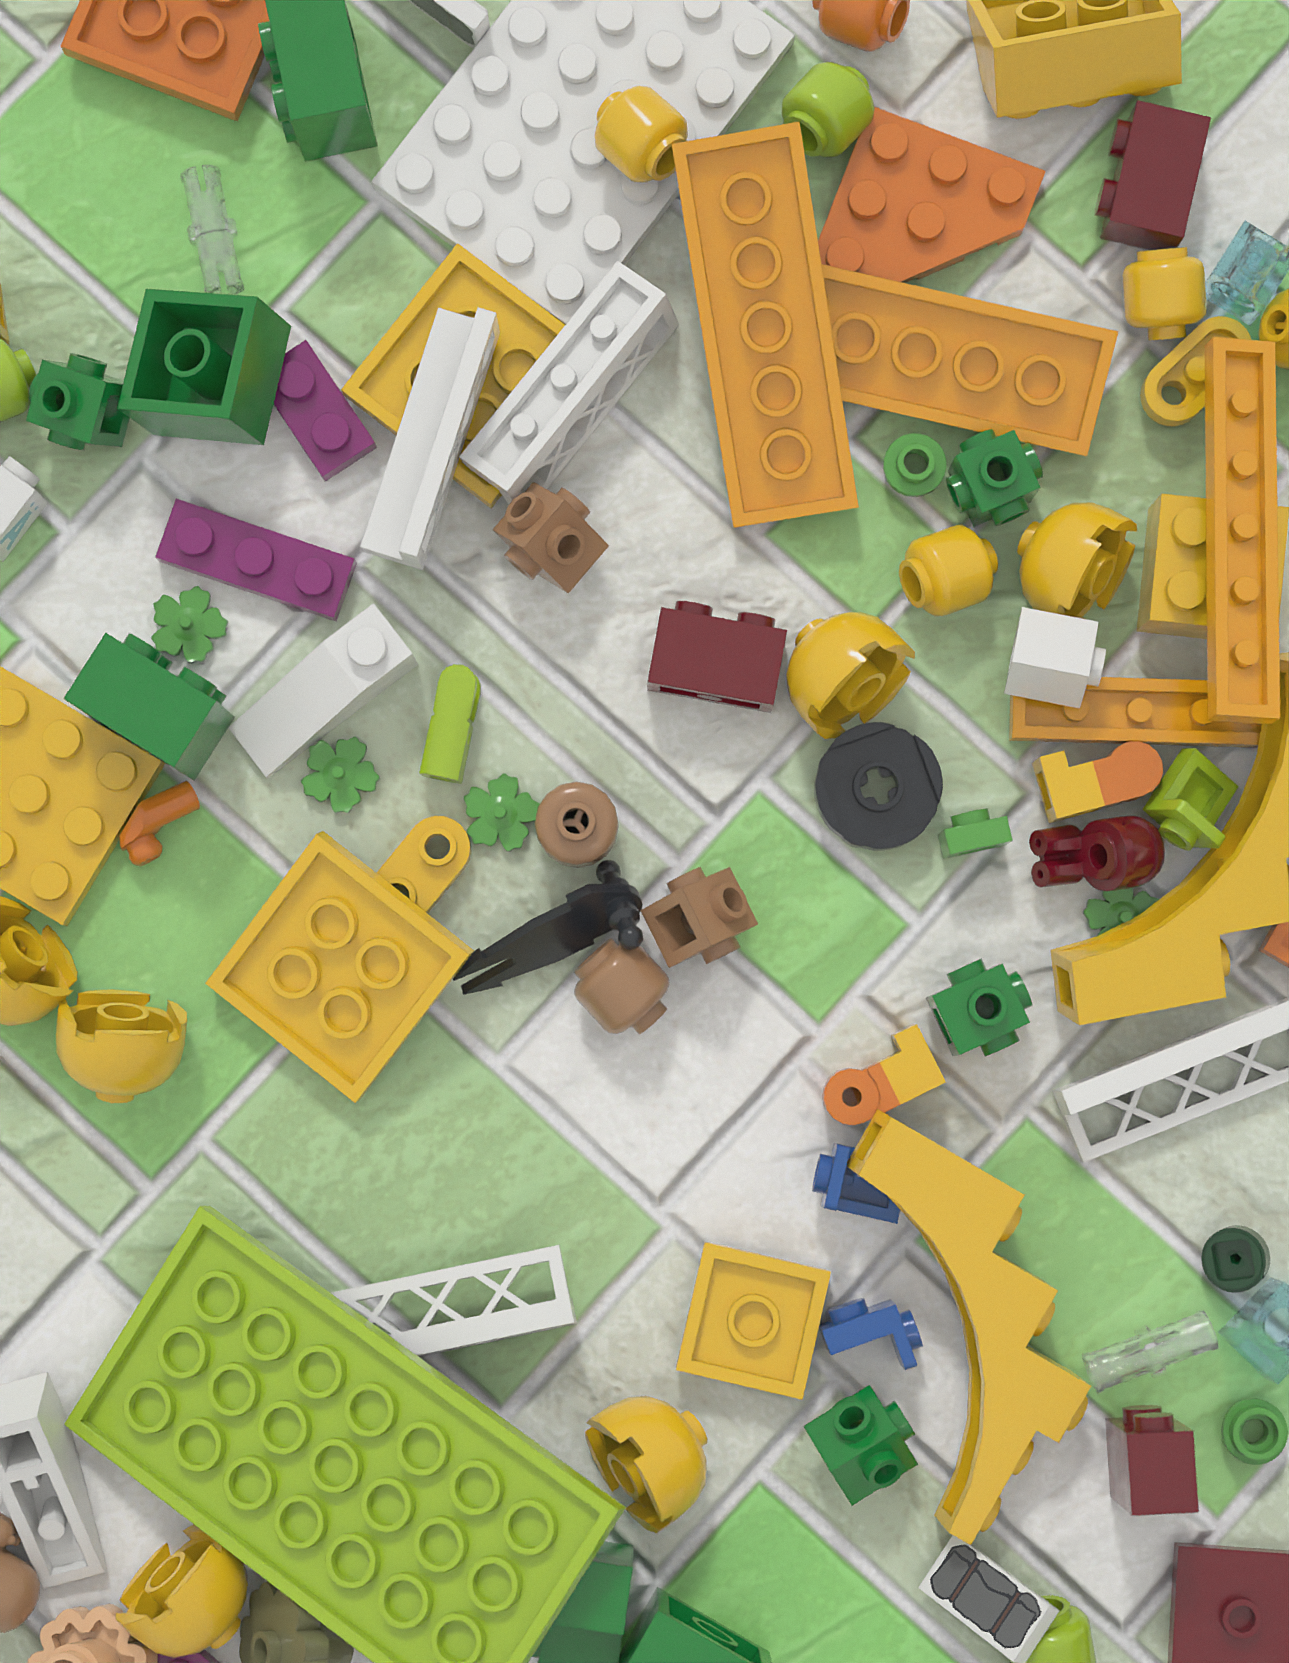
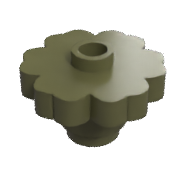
[239,1581,354,1663]

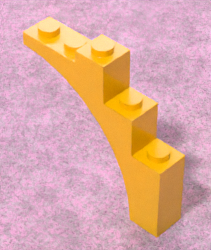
[1050,652,1289,1025]
[847,1109,1091,1545]

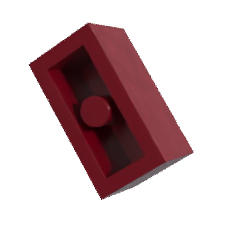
[1094,100,1211,250]
[647,601,787,713]
[1105,1405,1199,1516]

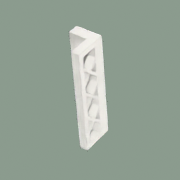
[459,261,679,504]
[360,307,500,570]
[1052,997,1289,1163]
[331,1245,577,1357]

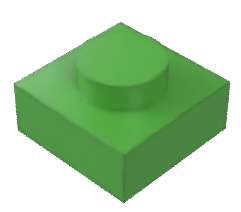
[938,808,1013,859]

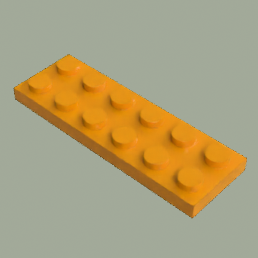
[672,121,859,528]
[822,264,1119,456]

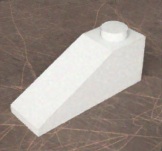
[228,603,418,779]
[0,1372,106,1589]

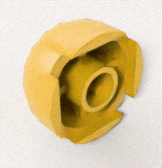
[1017,502,1137,619]
[786,612,915,739]
[0,896,78,1026]
[56,989,187,1103]
[585,1396,708,1533]
[116,1524,248,1658]

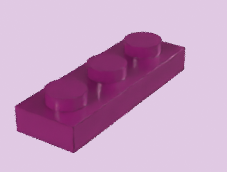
[155,498,357,622]

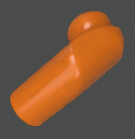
[119,780,200,866]

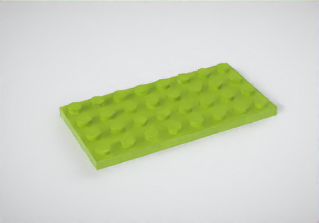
[64,1206,626,1663]

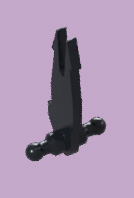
[453,860,643,995]

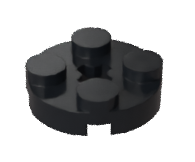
[814,722,943,851]

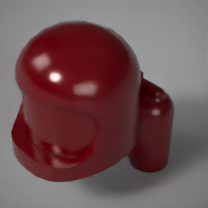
[1029,815,1165,891]

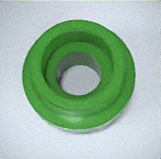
[883,433,947,497]
[1221,1398,1288,1465]

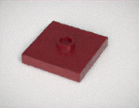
[1168,1542,1289,1663]

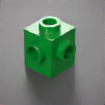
[26,353,130,450]
[946,429,1043,527]
[926,958,1033,1056]
[803,1385,918,1506]

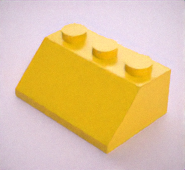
[966,0,1182,119]

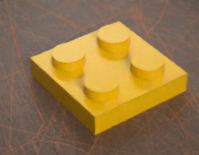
[676,1241,831,1400]

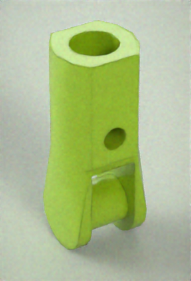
[419,664,481,784]

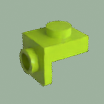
[1142,748,1239,851]

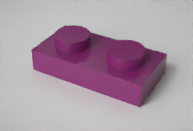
[273,340,377,482]

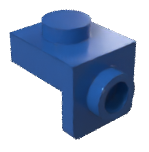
[812,1143,900,1224]
[819,1298,923,1370]

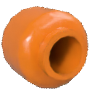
[813,0,910,52]

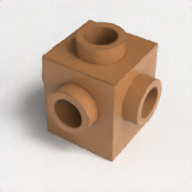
[492,482,609,594]
[640,867,758,968]

